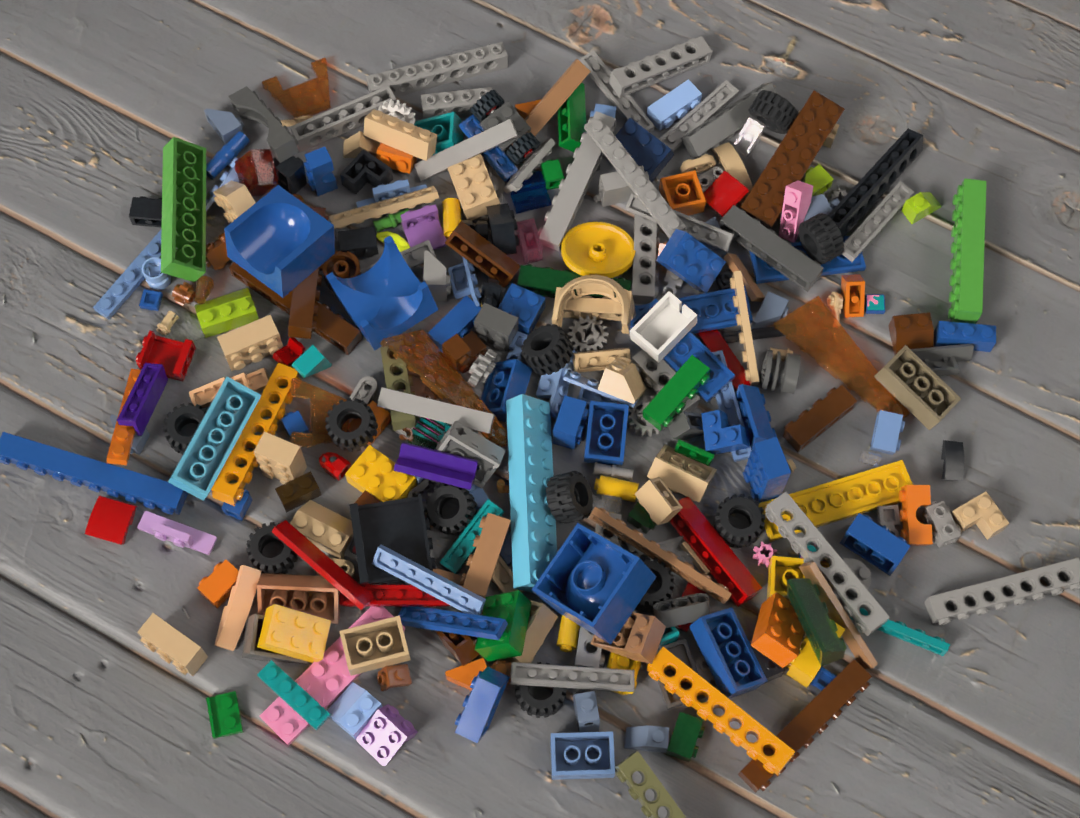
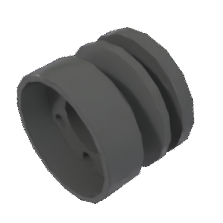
[760,350,801,394]

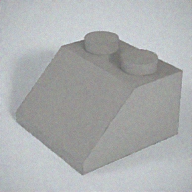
[423,251,451,301]

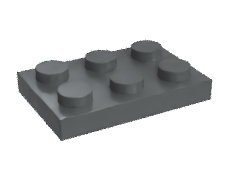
[655,639,706,710]

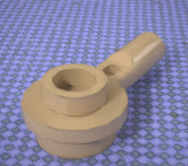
[280,115,313,127]
[827,292,843,329]

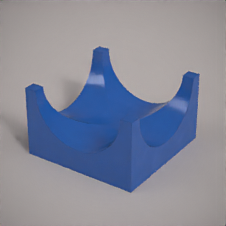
[326,236,438,351]

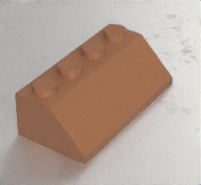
[257,573,340,624]

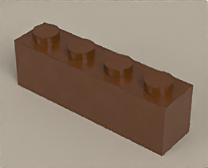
[445,221,521,288]
[783,385,857,453]

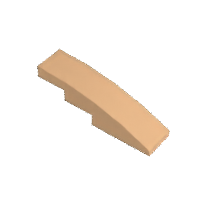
[189,368,269,408]
[214,565,261,651]

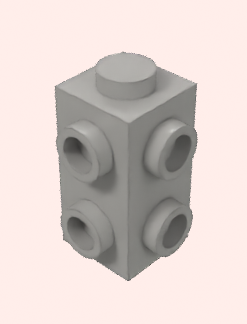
[922,501,961,548]

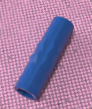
[206,131,250,179]

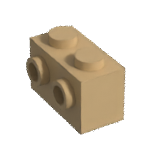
[635,477,683,525]

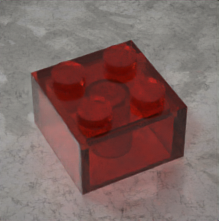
[235,149,278,196]

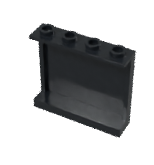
[349,494,436,586]

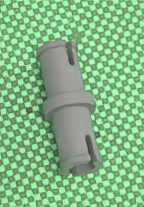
[593,462,634,482]

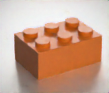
[751,592,808,668]

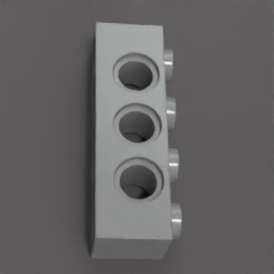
[421,87,492,119]
[631,349,700,415]

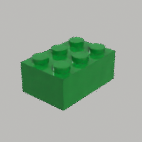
[475,590,532,662]

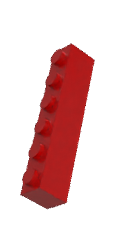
[669,496,762,607]

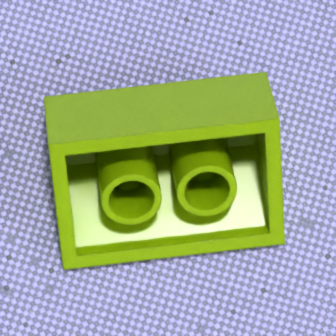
[194,288,259,338]

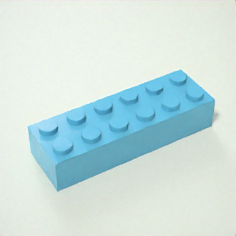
[168,377,261,500]

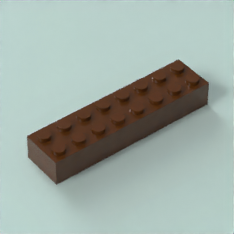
[740,90,845,229]

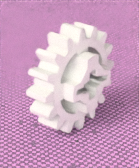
[378,99,416,124]

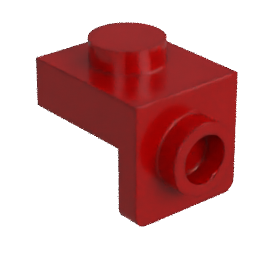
[272,337,305,367]

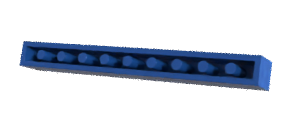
[0,432,188,515]

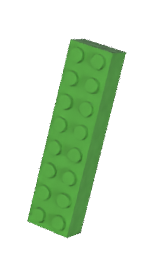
[161,137,206,282]
[948,178,986,324]

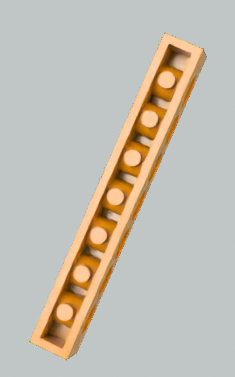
[211,363,302,506]
[647,647,795,775]

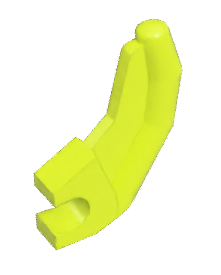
[376,231,410,252]

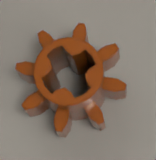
[172,282,196,306]

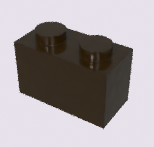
[275,471,321,513]

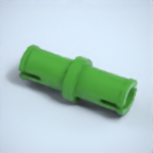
[373,209,409,232]

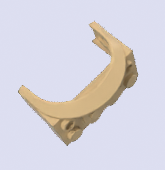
[552,275,635,334]

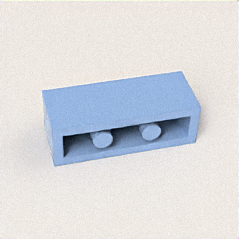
[646,79,702,131]

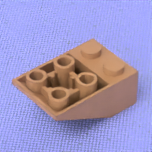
[591,612,666,664]

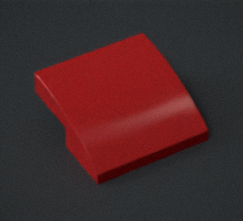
[703,170,749,217]
[85,495,137,545]

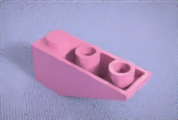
[779,180,813,243]

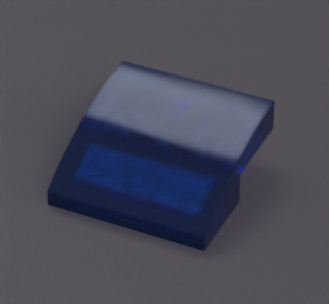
[506,171,551,214]

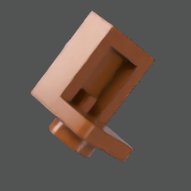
[377,664,412,691]

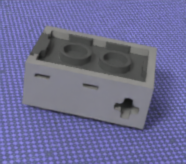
[435,421,505,488]

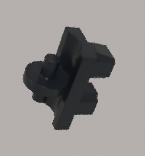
[480,279,502,308]

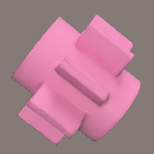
[752,541,777,567]

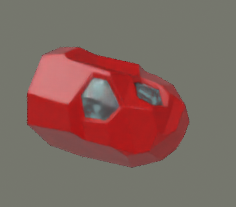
[319,452,351,481]

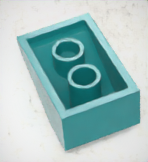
[414,112,464,156]

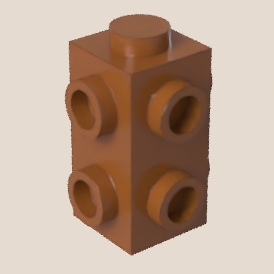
[206,232,230,270]

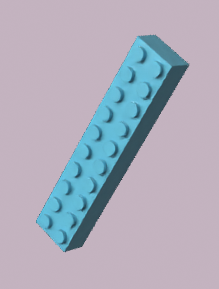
[506,394,557,593]

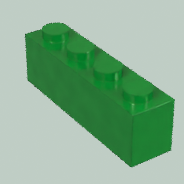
[558,83,587,152]
[643,355,710,431]

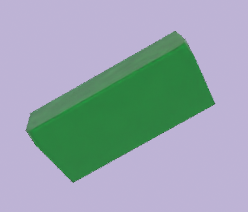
[674,439,714,466]

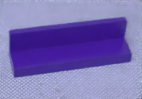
[117,363,168,436]
[394,442,478,490]

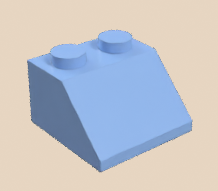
[327,682,383,740]

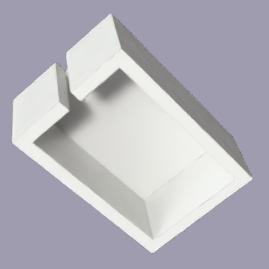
[630,291,697,363]

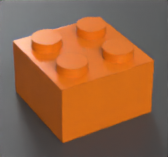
[659,170,706,216]

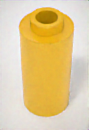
[442,198,461,238]
[594,475,639,502]
[557,615,580,652]

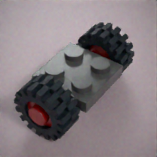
[470,89,540,164]

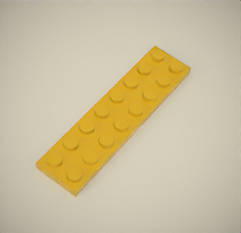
[758,460,913,542]

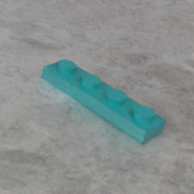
[440,499,504,574]
[257,660,331,731]

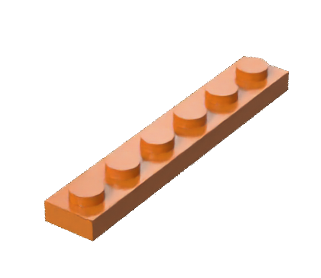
[106,368,141,465]

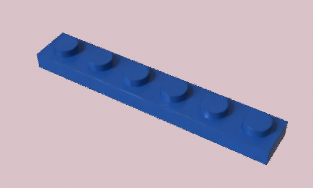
[397,606,508,640]

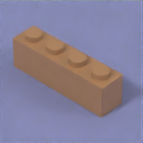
[460,513,511,597]

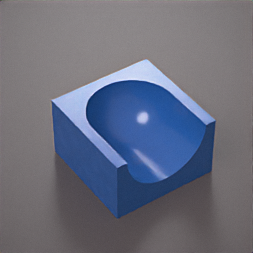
[224,185,335,298]
[532,523,656,645]

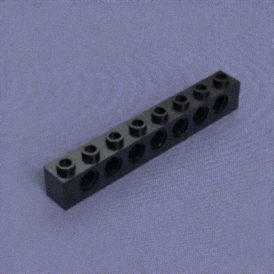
[828,128,923,238]

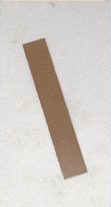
[524,59,591,136]
[799,561,878,669]

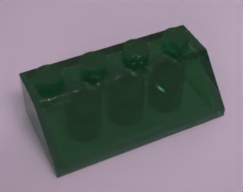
[787,579,847,667]

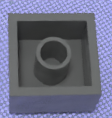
[474,303,518,352]

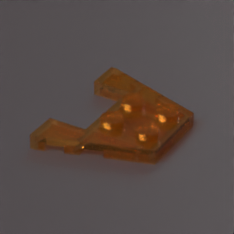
[262,57,331,118]
[291,378,349,448]

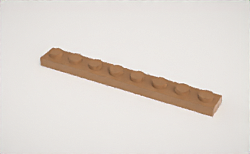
[589,507,732,604]

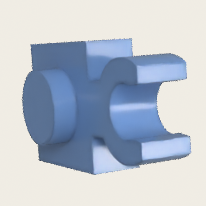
[507,331,528,361]

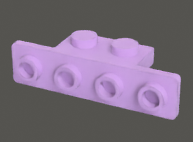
[137,511,217,555]

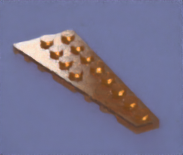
[773,296,910,420]
[380,329,508,447]

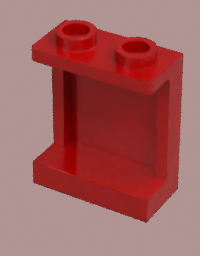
[136,330,196,382]

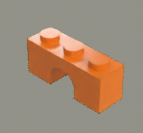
[899,485,933,546]

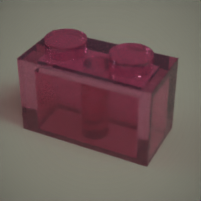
[516,218,543,264]

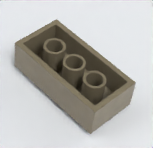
[874,345,961,430]

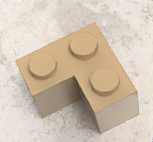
[952,491,1010,540]

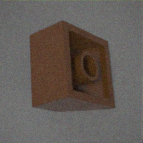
[888,312,934,355]

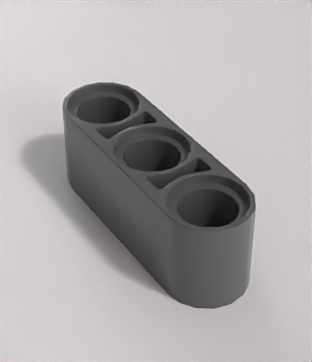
[653,593,710,628]

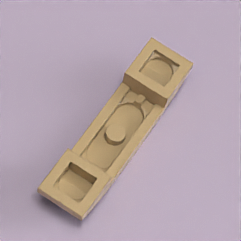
[712,142,753,207]

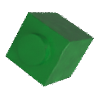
[541,159,564,190]

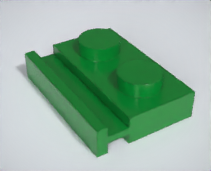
[206,691,243,739]

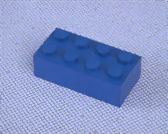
[743,437,791,503]
[689,607,768,699]

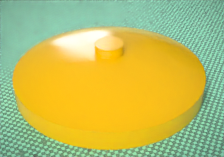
[561,222,635,278]

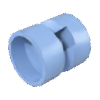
[142,257,171,290]

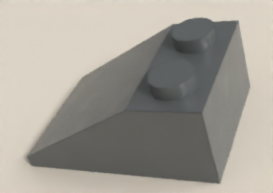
[242,614,308,664]

